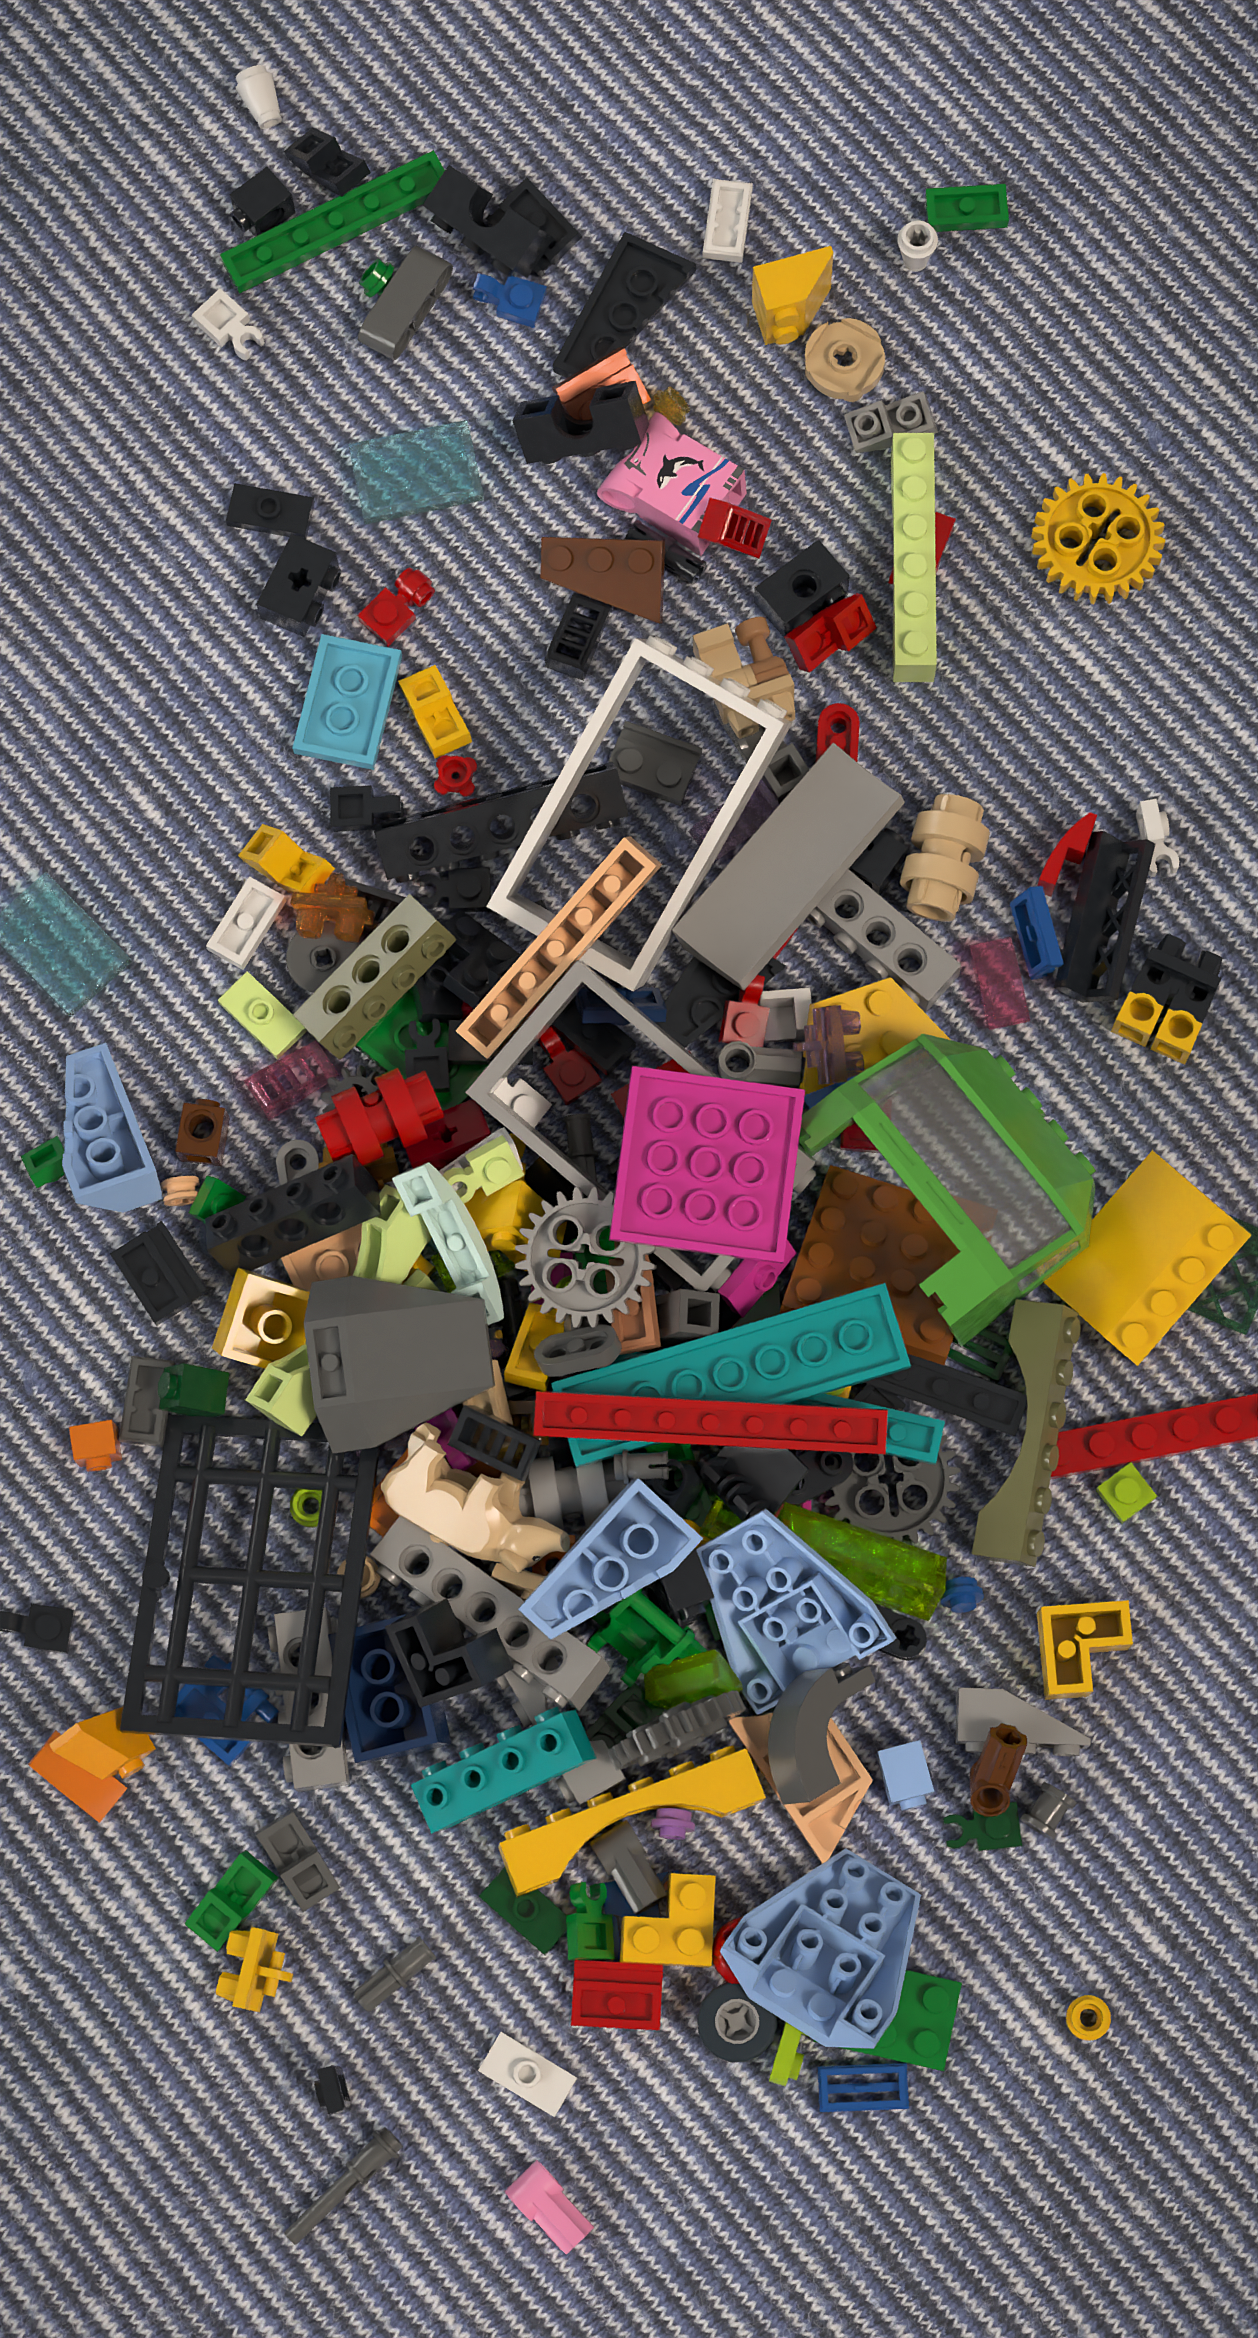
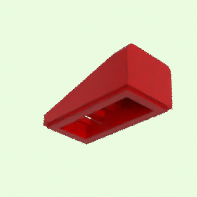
[697,498,772,559]

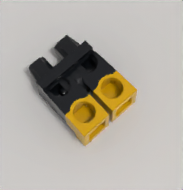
[1111,934,1223,1065]

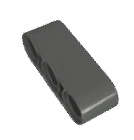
[358,245,453,361]

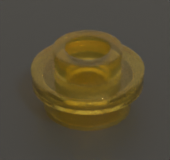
[653,387,690,426]

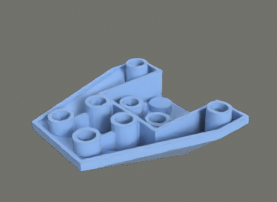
[696,1509,896,1715]
[720,1848,921,2049]

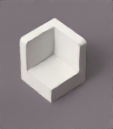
[759,988,811,1043]

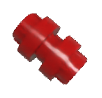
[314,1068,444,1166]

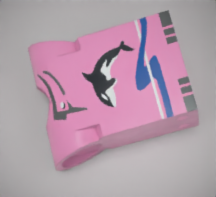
[597,412,747,556]

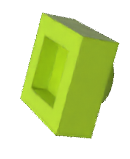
[1096,1462,1158,1524]

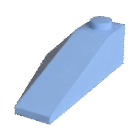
[62,1043,163,1213]
[518,1478,703,1640]

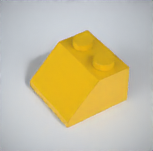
[752,246,833,345]
[212,1268,310,1369]

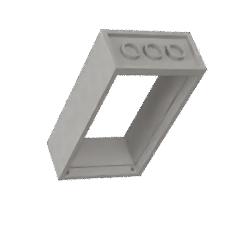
[465,960,816,1292]

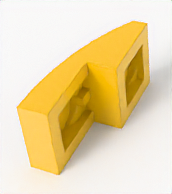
[398,665,472,759]

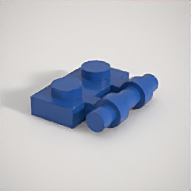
[175,1654,280,1767]

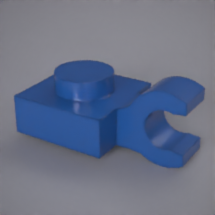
[473,273,547,328]

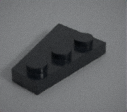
[654,956,786,1048]

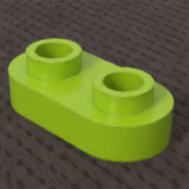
[769,2022,809,2087]

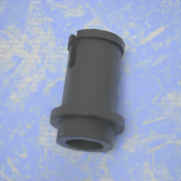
[614,1449,669,1484]

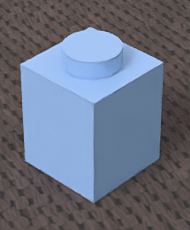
[876,1740,934,1811]

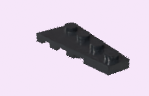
[552,231,696,378]

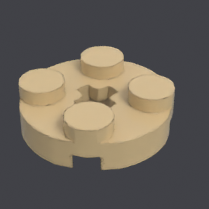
[805,318,885,402]

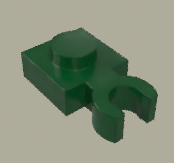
[942,1802,1022,1852]

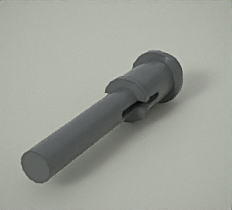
[284,2127,403,2245]

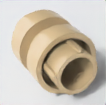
[900,794,990,922]

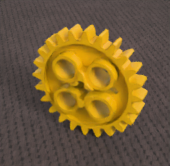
[1031,473,1166,604]

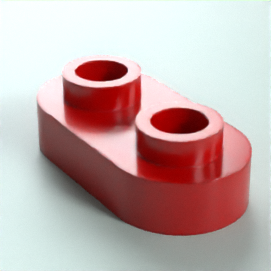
[816,703,860,762]

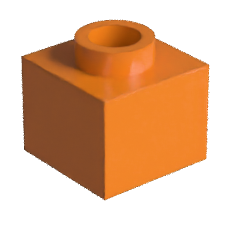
[69,1420,122,1472]

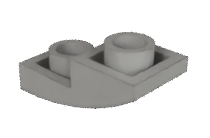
[844,391,938,453]

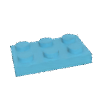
[293,634,402,770]

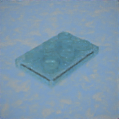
[348,420,484,525]
[0,872,132,1018]

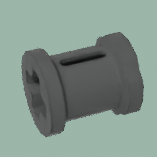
[1020,1782,1077,1841]

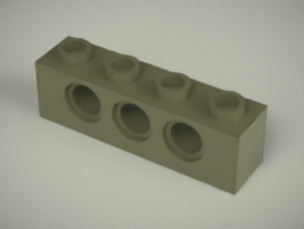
[293,894,457,1060]

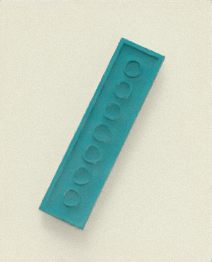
[551,1283,911,1468]

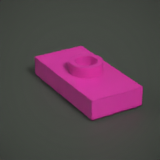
[718,1240,797,1318]

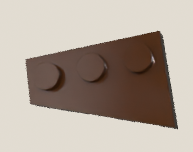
[540,537,665,624]

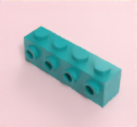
[411,1707,597,1834]

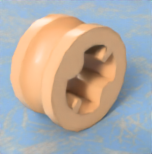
[161,1176,200,1206]

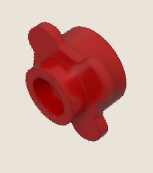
[434,755,477,797]

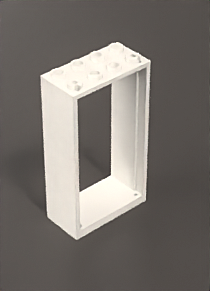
[486,635,792,991]

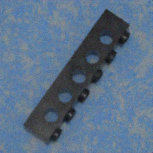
[372,762,629,883]

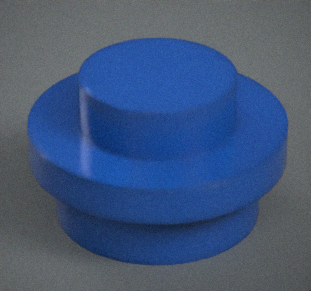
[940,1577,984,1613]

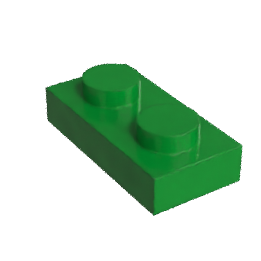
[925,184,1009,232]

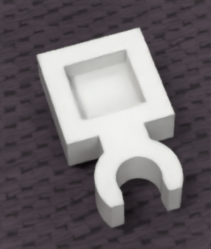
[192,288,265,361]
[493,1077,552,1128]

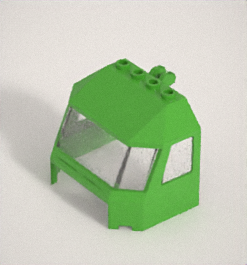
[799,1034,1096,1347]

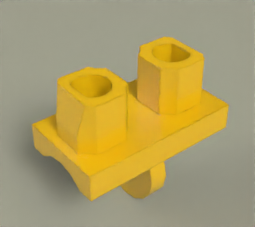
[216,1927,294,2013]

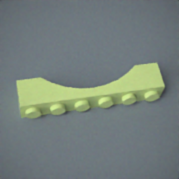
[891,433,937,682]
[245,1184,432,1436]

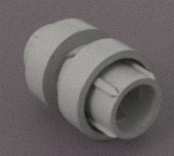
[519,1456,628,1531]

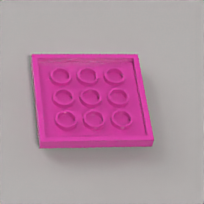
[609,1066,805,1264]

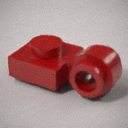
[357,567,435,647]

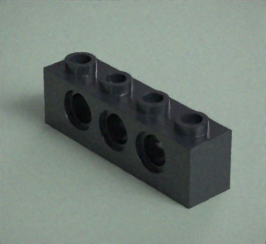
[205,1154,381,1278]

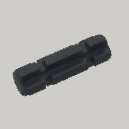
[498,1278,524,1361]

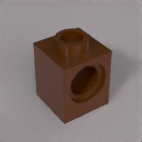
[175,1099,230,1167]

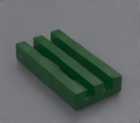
[947,1328,1013,1384]

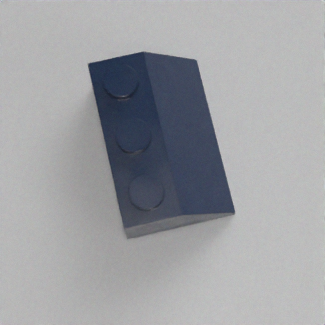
[328,1613,452,1764]

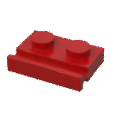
[571,1960,663,2031]

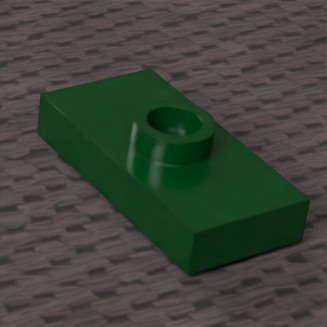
[479,1867,567,1956]

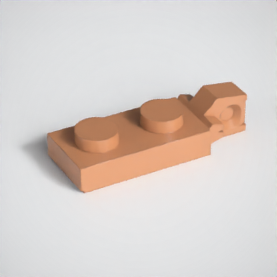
[605,1241,661,1355]

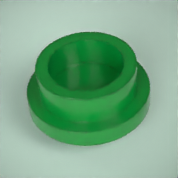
[359,259,394,298]

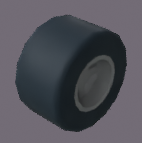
[697,1982,777,2063]

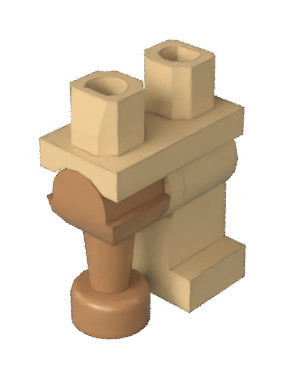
[692,617,795,739]

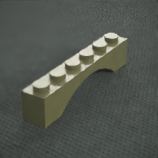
[972,1299,1081,1567]

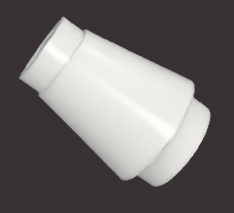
[236,65,282,129]
[898,220,938,272]

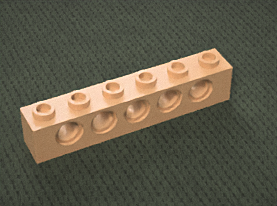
[456,836,662,1059]

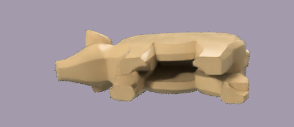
[381,1423,570,1573]

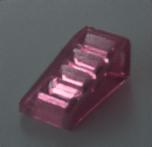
[244,1040,339,1121]

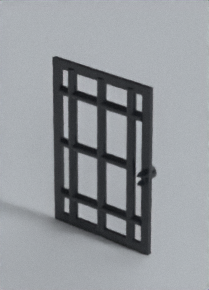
[120,1415,380,1748]

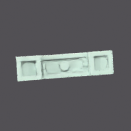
[392,1162,504,1325]

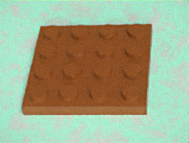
[780,1165,992,1365]

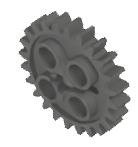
[825,1409,960,1548]
[608,1690,746,1771]

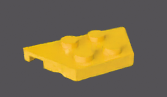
[799,977,950,1096]

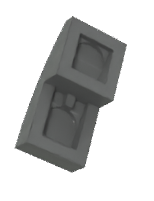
[255,1809,340,1912]

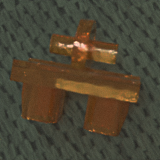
[290,872,375,942]

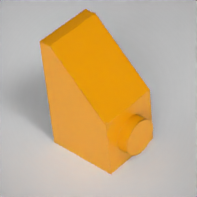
[49,1707,156,1780]

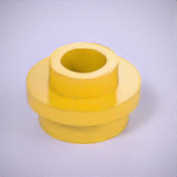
[1066,1995,1111,2041]

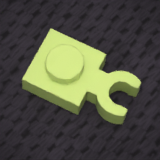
[442,1135,524,1203]

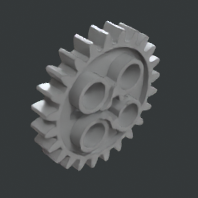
[515,1187,656,1328]

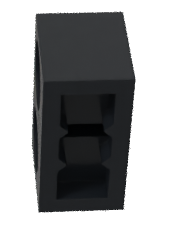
[643,1548,715,1628]

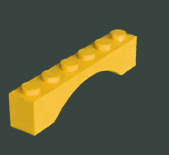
[498,1745,766,1897]

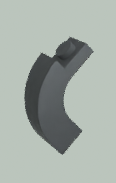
[564,1289,720,1346]
[768,1663,876,1805]

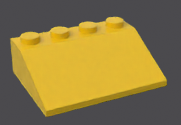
[1044,1150,1251,1366]

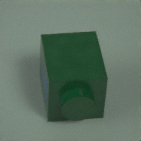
[157,1363,229,1417]

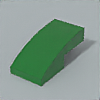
[184,1850,279,1952]

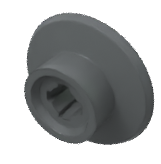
[286,922,359,993]

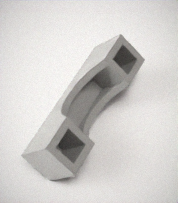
[497,1632,627,1809]

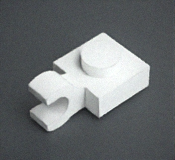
[1136,799,1179,877]

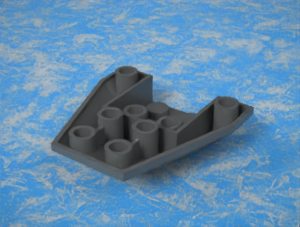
[304,1276,495,1454]

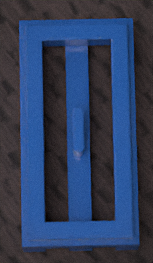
[1010,886,1064,980]
[817,2063,909,2112]

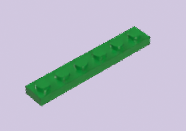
[220,150,445,294]

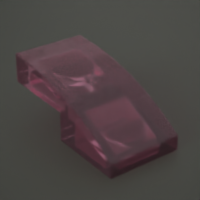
[969,936,1030,1030]

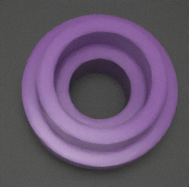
[651,1808,695,1840]

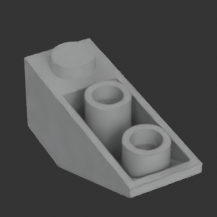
[955,1688,1091,1756]

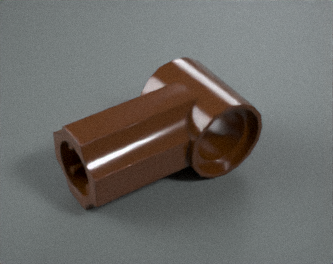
[970,1723,1027,1817]

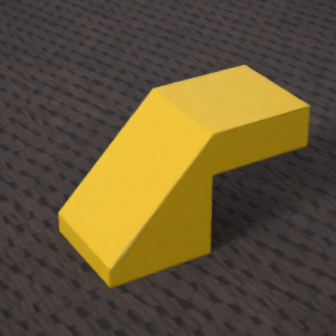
[238,824,335,901]

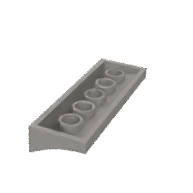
[672,743,905,991]

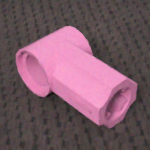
[504,2160,594,2255]

